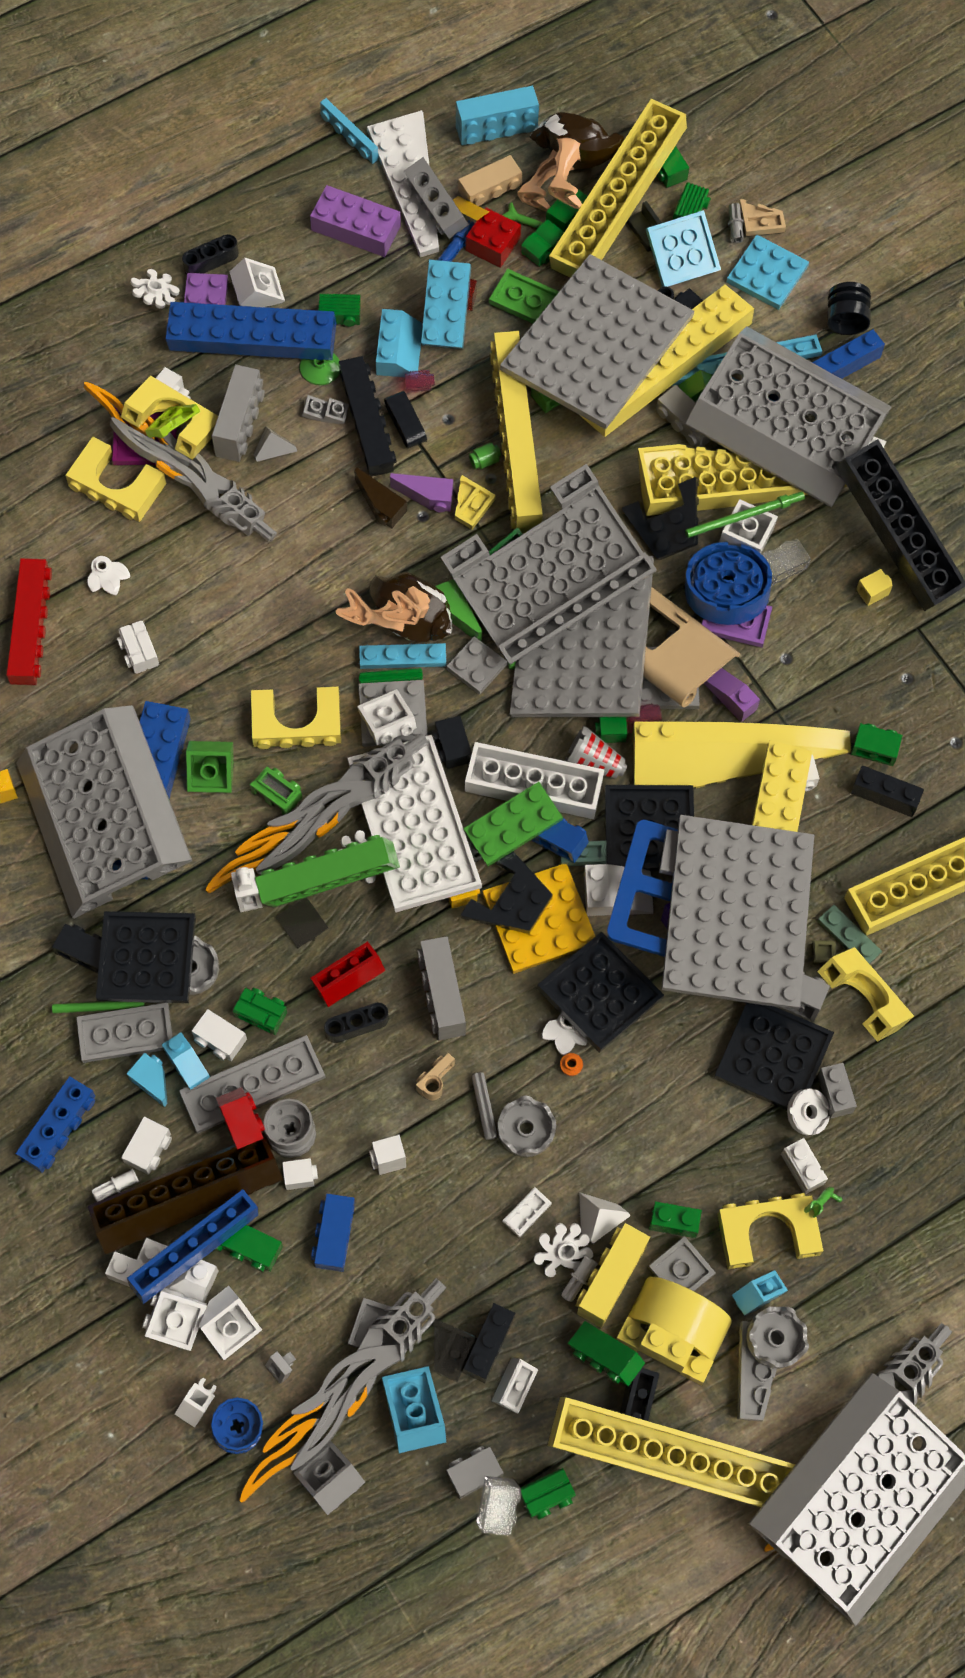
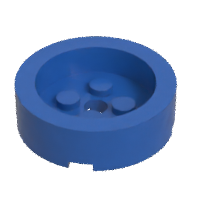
[685,542,772,625]

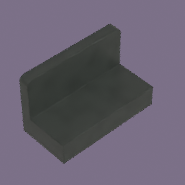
[627,201,662,252]

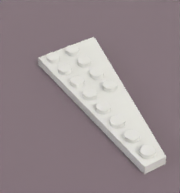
[367,110,439,257]

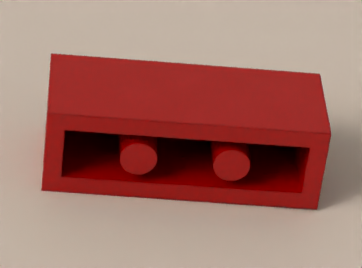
[310,941,386,1007]

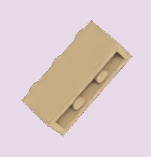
[458,155,522,206]

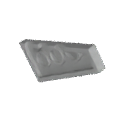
[737,1321,781,1422]

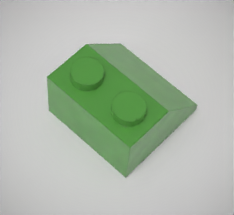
[186,741,234,793]

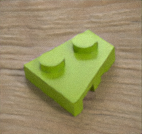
[145,404,200,438]

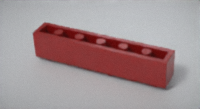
[7,558,52,685]

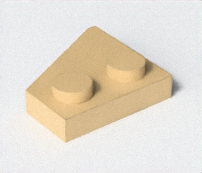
[739,199,786,236]

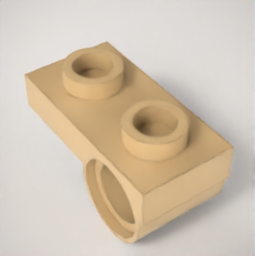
[416,1053,455,1101]

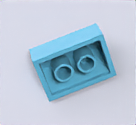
[376,309,423,379]

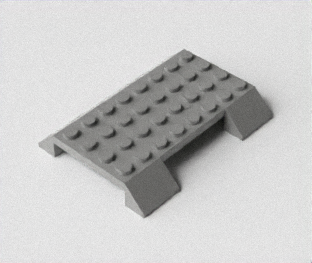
[441,464,657,665]

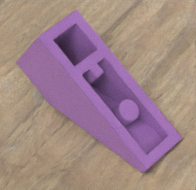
[390,473,453,512]
[704,668,760,722]

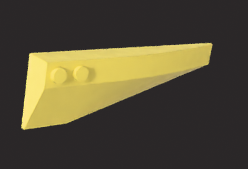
[638,444,847,516]
[632,722,851,788]

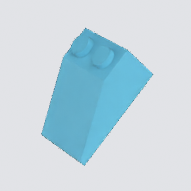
[382,1366,446,1453]

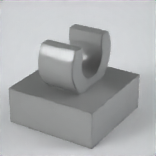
[265,1351,296,1384]

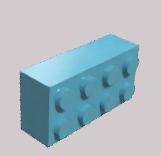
[456,86,539,145]
[421,260,471,349]

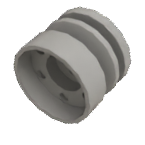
[263,1099,316,1158]

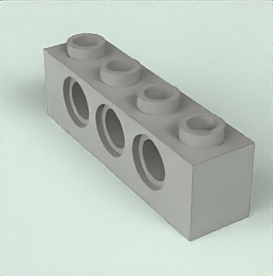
[404,157,469,239]

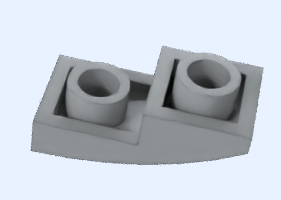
[302,395,349,424]

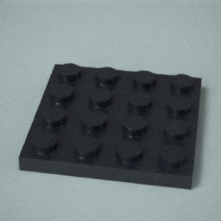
[605,785,694,871]
[96,911,196,1003]
[536,931,664,1053]
[714,1003,834,1110]

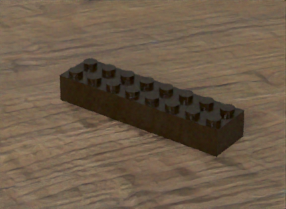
[87,1133,283,1255]

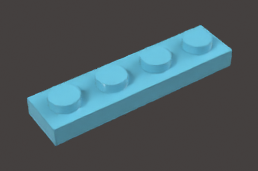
[320,98,378,164]
[360,643,446,669]

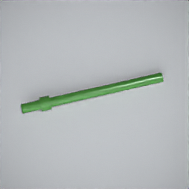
[685,491,805,538]

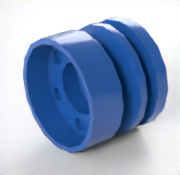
[211,1397,263,1454]

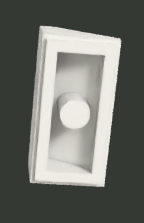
[492,1357,538,1414]

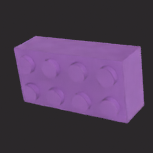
[310,185,401,257]

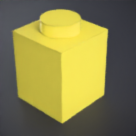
[856,569,893,606]

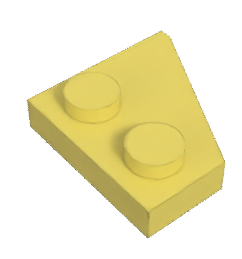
[455,475,496,530]

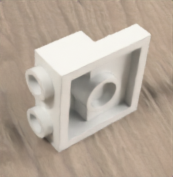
[357,689,417,745]
[142,1288,207,1351]

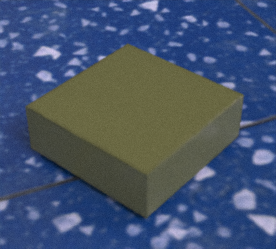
[812,941,836,965]

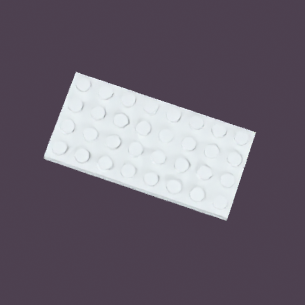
[348,735,482,913]

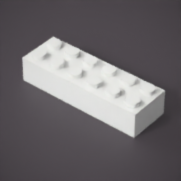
[465,742,604,819]

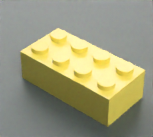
[575,1223,650,1328]

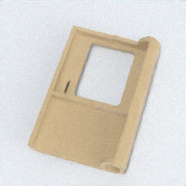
[643,587,740,708]

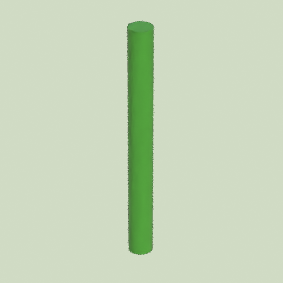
[52,1001,145,1013]

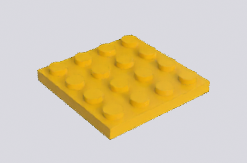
[483,864,595,974]

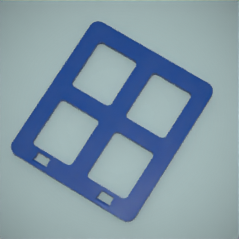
[606,820,678,957]

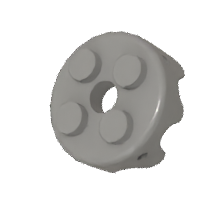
[190,936,219,995]
[497,1096,556,1157]
[747,1307,809,1369]

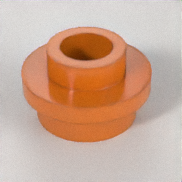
[560,1053,583,1076]

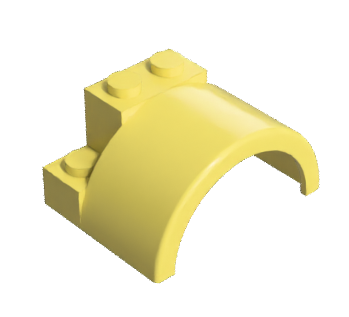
[616,1277,732,1386]

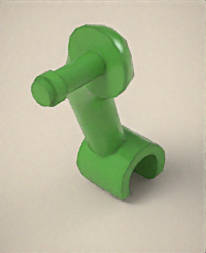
[804,1187,842,1218]

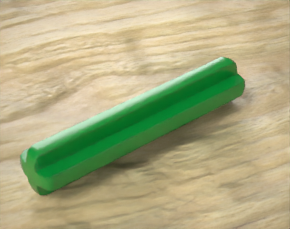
[359,668,423,684]

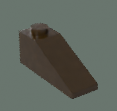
[354,467,407,529]

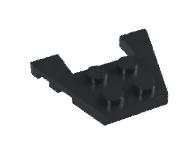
[622,477,699,560]
[461,851,553,934]

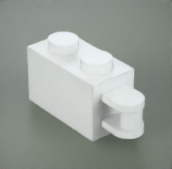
[231,867,263,912]

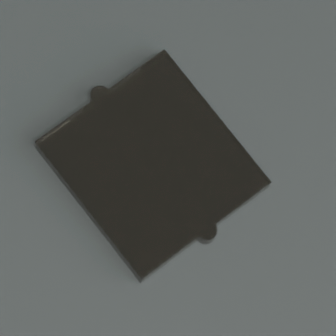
[276,897,329,949]

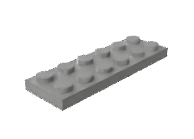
[179,1035,326,1134]

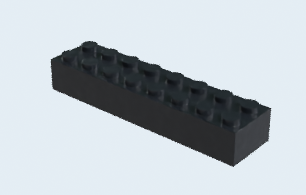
[835,439,965,611]

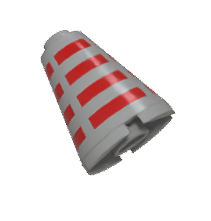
[564,726,627,779]

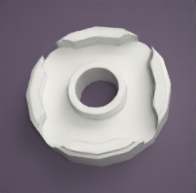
[787,1089,830,1135]

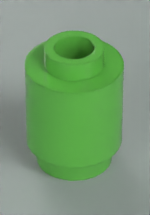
[469,443,501,469]

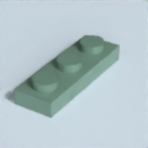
[817,905,882,964]

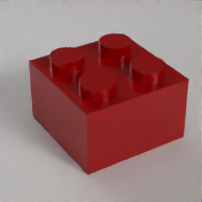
[466,208,521,268]
[216,1087,265,1149]

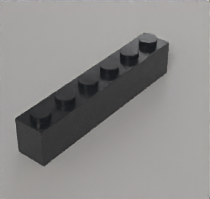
[339,356,397,477]

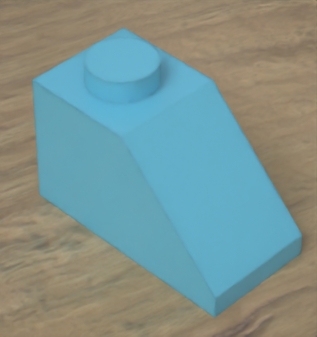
[162,1033,210,1090]
[127,1053,168,1107]
[732,1270,788,1315]

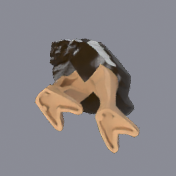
[517,112,625,211]
[335,572,452,642]

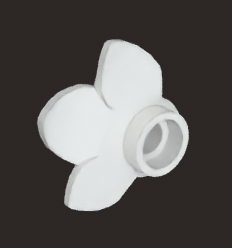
[87,556,130,596]
[542,1014,587,1055]

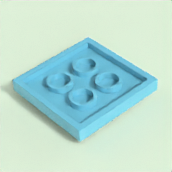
[646,210,721,287]
[726,235,809,310]

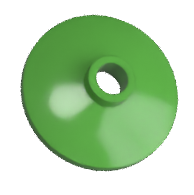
[300,353,340,385]

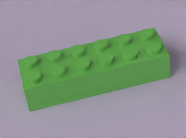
[255,835,400,908]

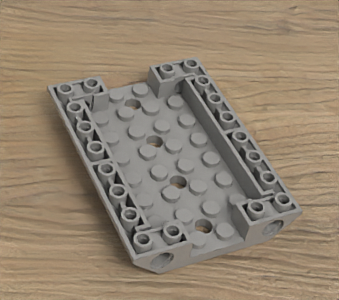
[685,326,892,507]
[17,705,192,919]
[748,1373,965,1626]

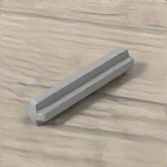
[472,1072,497,1140]

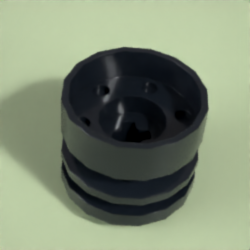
[827,282,871,335]

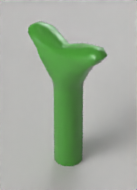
[503,202,543,229]

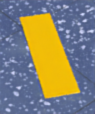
[453,196,489,221]

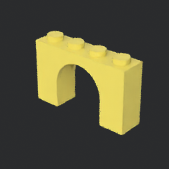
[121,375,218,460]
[66,437,166,522]
[251,687,341,749]
[817,947,914,1042]
[717,1193,823,1269]

